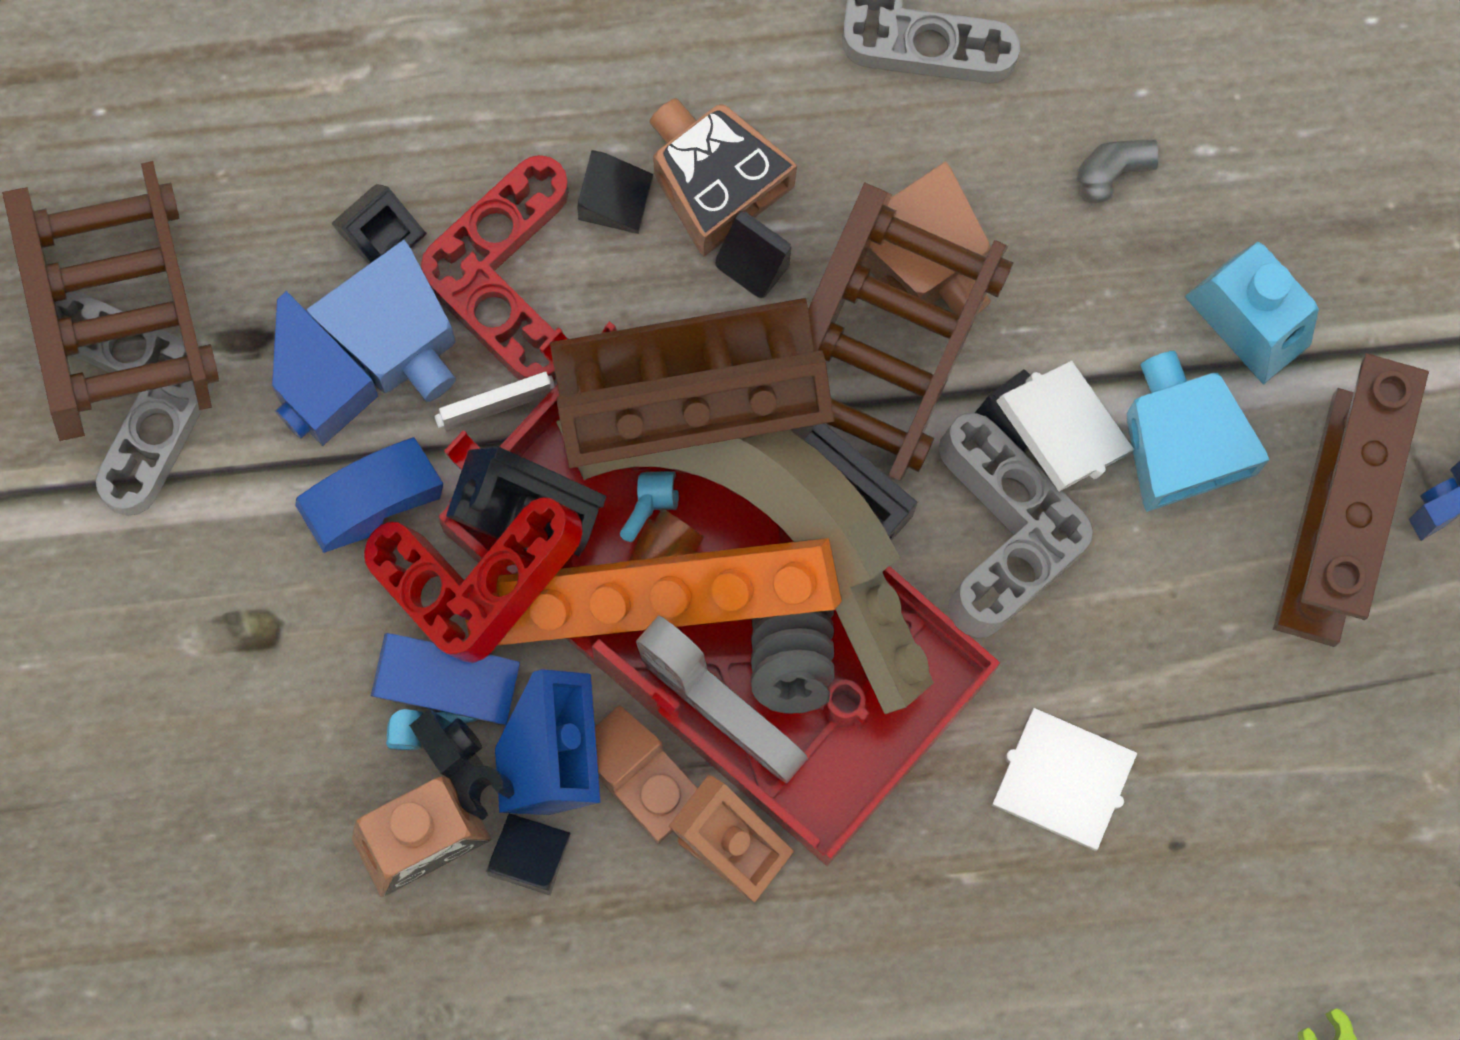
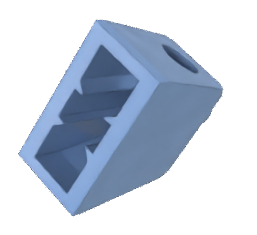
[306,240,456,402]

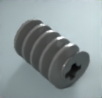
[751,610,835,713]

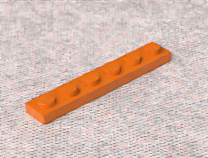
[465,538,842,645]

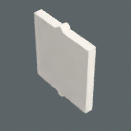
[996,361,1134,492]
[434,372,555,431]
[992,708,1137,851]

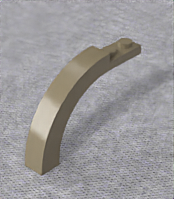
[556,420,934,714]

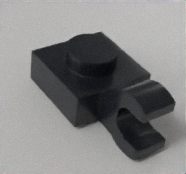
[409,709,514,820]

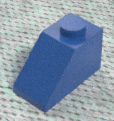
[272,291,378,446]
[495,669,601,815]

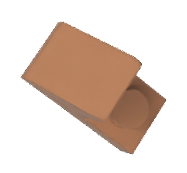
[595,705,698,844]
[668,774,794,903]

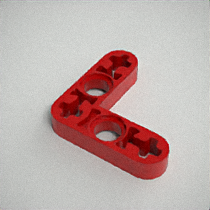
[421,155,569,380]
[364,497,583,663]

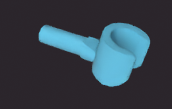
[620,471,679,542]
[386,709,477,750]

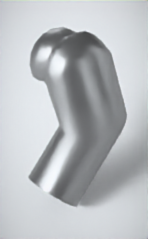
[1077,139,1158,203]

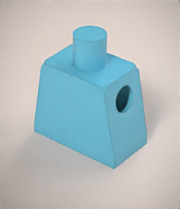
[1185,241,1319,385]
[1127,351,1269,512]

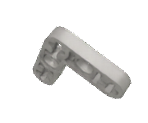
[842,0,1020,83]
[55,291,215,516]
[939,413,1093,638]
[636,616,808,783]

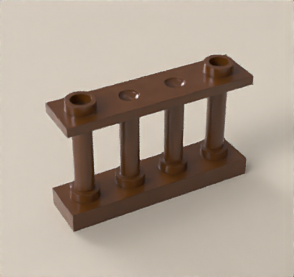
[2,161,219,442]
[808,182,1014,481]
[550,298,834,468]
[1273,353,1429,647]

